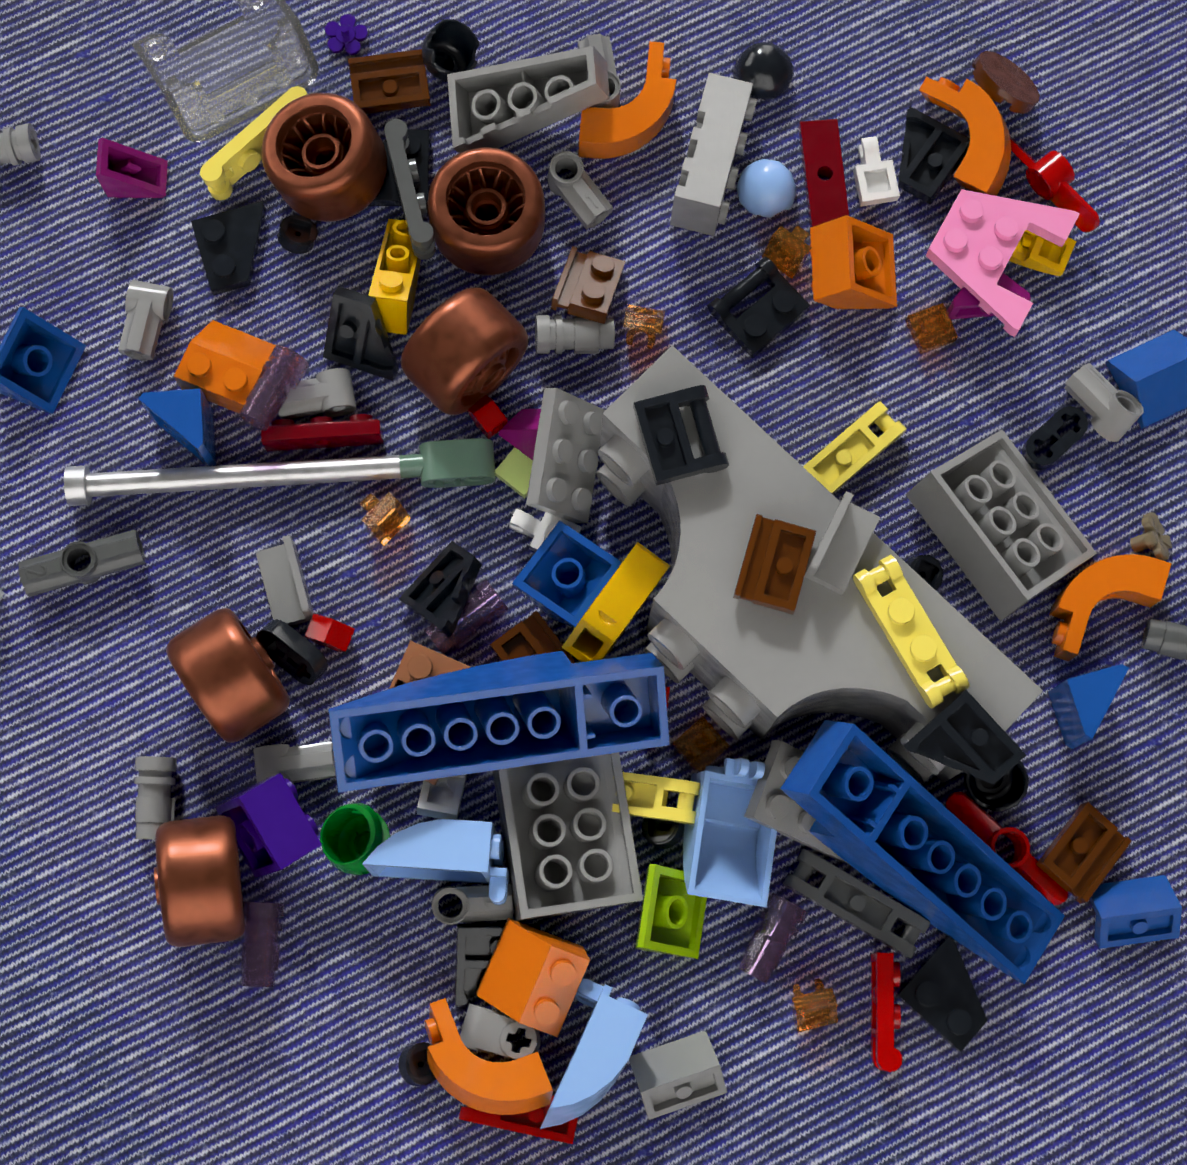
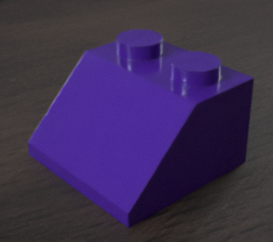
[215,773,322,877]

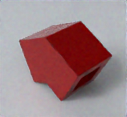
[467,395,508,439]
[304,613,355,652]

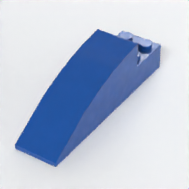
[328,651,669,793]
[780,720,1065,984]

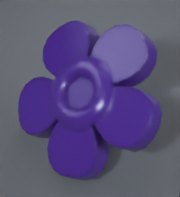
[325,14,368,56]

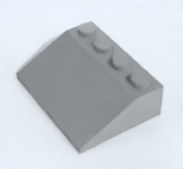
[905,430,1097,621]
[493,753,643,922]

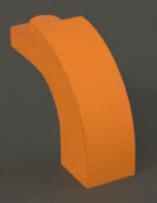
[578,41,676,159]
[919,76,1011,196]
[1049,554,1172,662]
[424,998,553,1115]

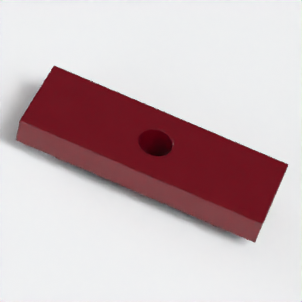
[798,119,849,228]
[261,414,383,452]

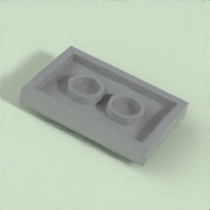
[526,388,605,523]
[744,740,847,863]

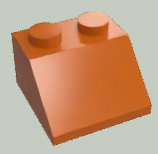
[810,215,897,309]
[174,320,284,419]
[476,918,590,1037]

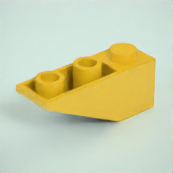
[368,219,421,335]
[562,542,670,662]

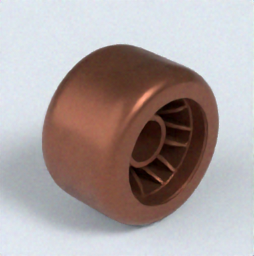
[261,92,387,222]
[428,147,545,275]
[401,288,528,415]
[166,608,290,743]
[154,816,245,947]

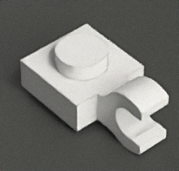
[853,136,900,207]
[509,509,582,552]

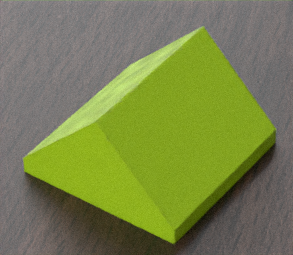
[635,864,707,959]

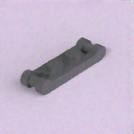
[384,119,436,260]
[783,849,931,959]

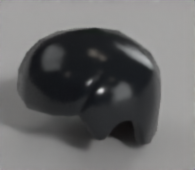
[422,19,479,82]
[732,42,794,100]
[963,761,1029,812]

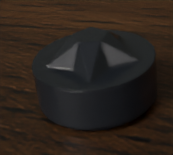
[277,215,318,254]
[906,555,943,590]
[642,806,684,849]
[398,1042,436,1086]

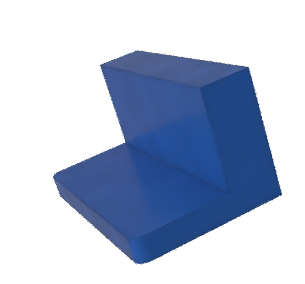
[1089,875,1182,949]

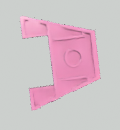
[926,189,1080,337]

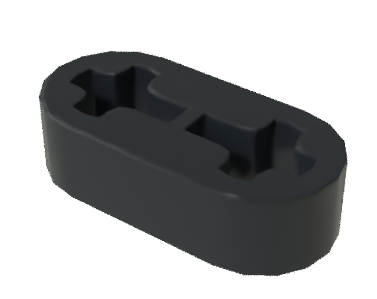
[1022,406,1088,470]
[256,619,328,685]

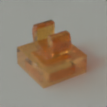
[762,226,812,279]
[905,303,958,355]
[623,305,665,349]
[359,492,411,546]
[672,716,730,773]
[792,978,838,1033]

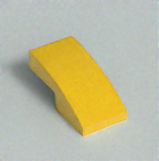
[1009,230,1077,276]

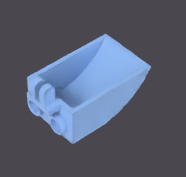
[683,758,777,908]
[362,819,510,906]
[540,979,648,1129]

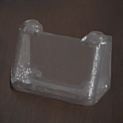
[132,0,319,142]

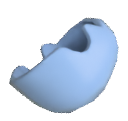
[736,159,797,218]

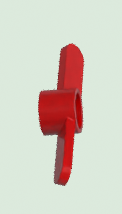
[1010,136,1100,233]
[946,792,1068,905]

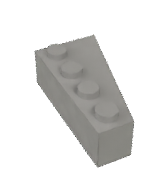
[447,46,610,153]
[670,73,757,236]

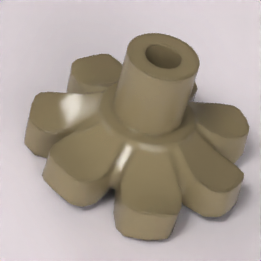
[1130,512,1172,561]

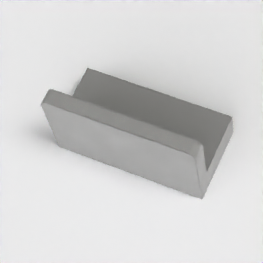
[804,491,880,595]
[255,535,314,626]
[629,1031,727,1120]

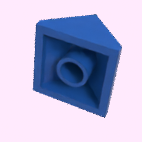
[0,307,86,414]
[1105,329,1187,429]
[138,388,216,466]
[512,520,622,628]
[1048,664,1129,749]

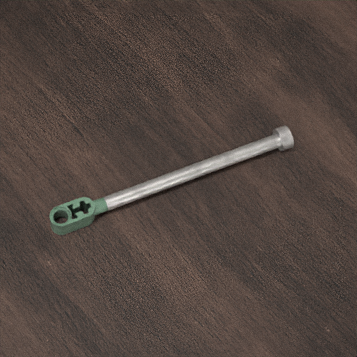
[64,438,496,506]

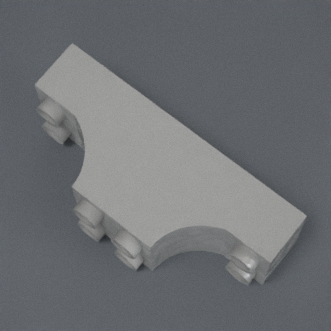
[596,345,1043,784]

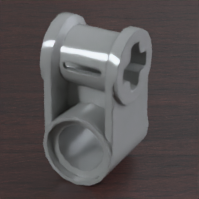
[460,1003,541,1059]

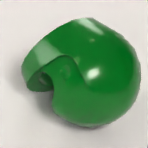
[320,803,391,875]

